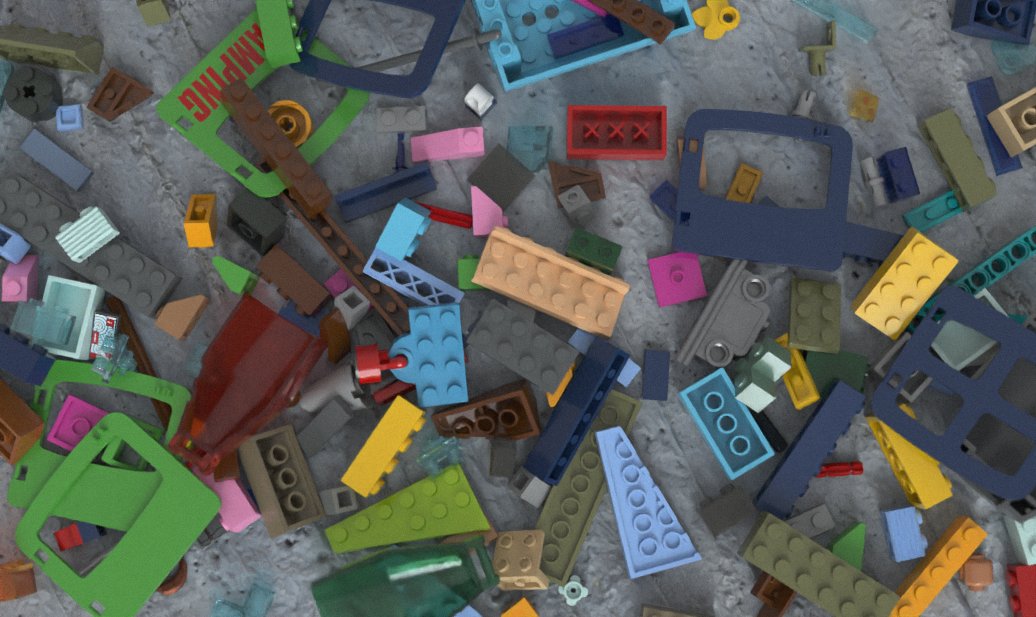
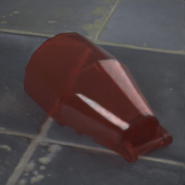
[167,292,329,476]

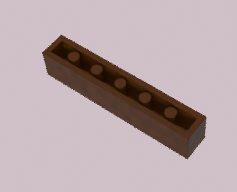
[220,77,332,218]

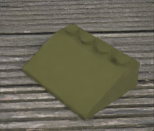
[0,23,104,75]

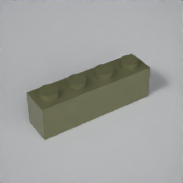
[918,108,997,213]

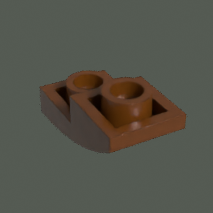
[319,307,351,365]

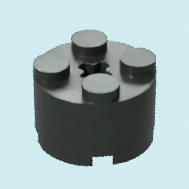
[3,66,63,122]

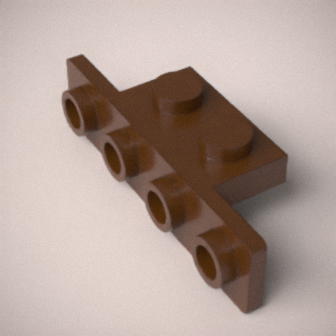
[588,0,675,44]
[750,570,798,617]

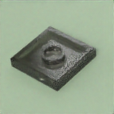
[467,143,536,212]

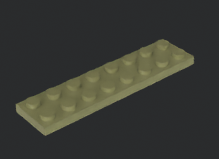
[534,389,642,587]

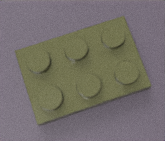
[787,278,841,354]

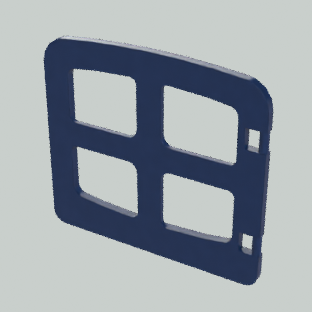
[871,285,1036,500]

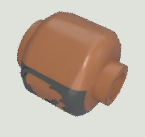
[959,553,993,591]

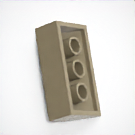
[236,424,326,539]

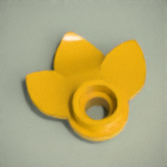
[692,0,740,40]

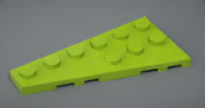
[324,461,491,554]

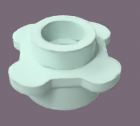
[558,575,588,606]

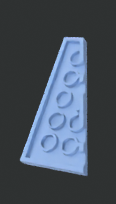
[594,425,702,579]

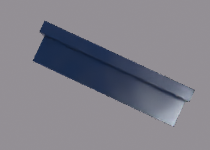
[334,162,437,223]

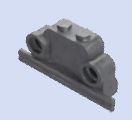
[675,259,771,367]

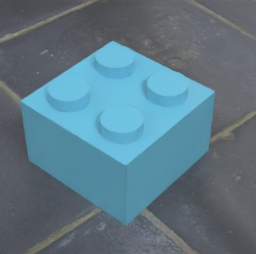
[375,197,432,261]

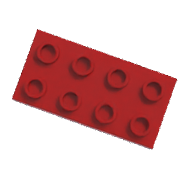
[566,105,667,161]

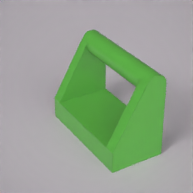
[212,256,260,299]
[101,414,164,472]

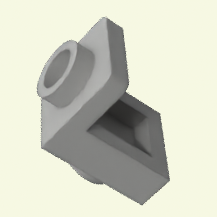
[558,185,596,229]

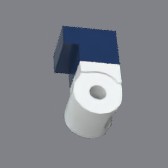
[464,83,497,120]

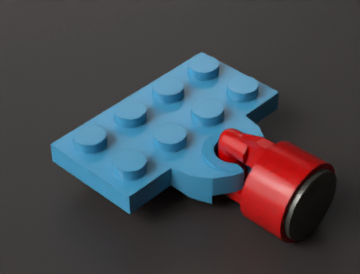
[353,302,468,408]

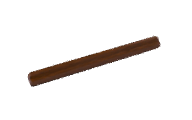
[106,296,172,431]

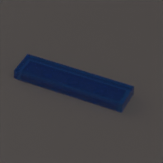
[966,76,1023,176]

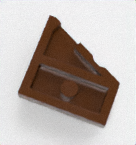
[86,67,155,122]
[548,161,606,209]

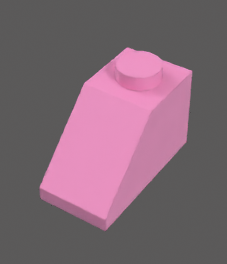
[471,186,508,239]
[2,255,39,304]

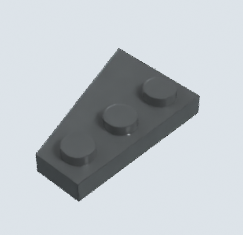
[355,308,399,395]

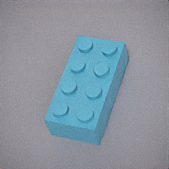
[676,367,775,480]

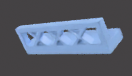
[362,248,465,306]

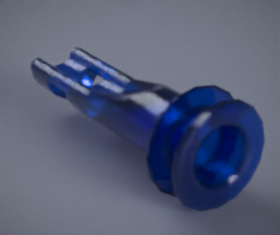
[392,133,408,174]

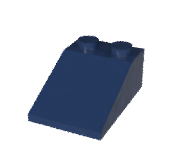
[951,0,1036,45]

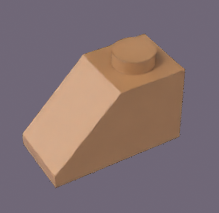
[154,295,211,341]

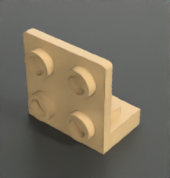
[490,529,549,591]

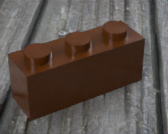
[256,244,334,318]

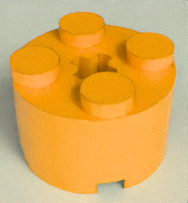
[268,100,315,149]

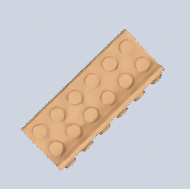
[471,226,630,340]

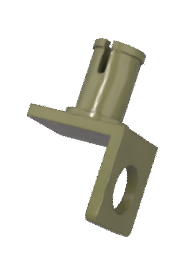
[798,20,836,76]

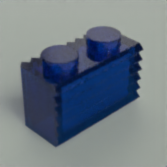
[876,147,920,204]

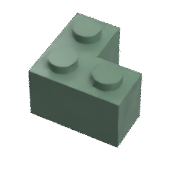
[734,336,792,413]

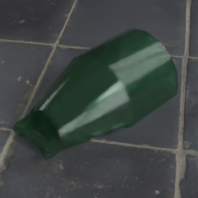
[309,534,501,617]

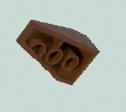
[431,379,541,440]

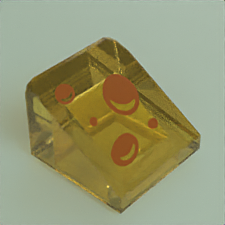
[849,89,880,122]

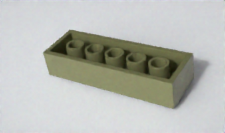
[737,510,900,617]

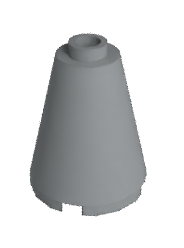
[299,360,372,413]

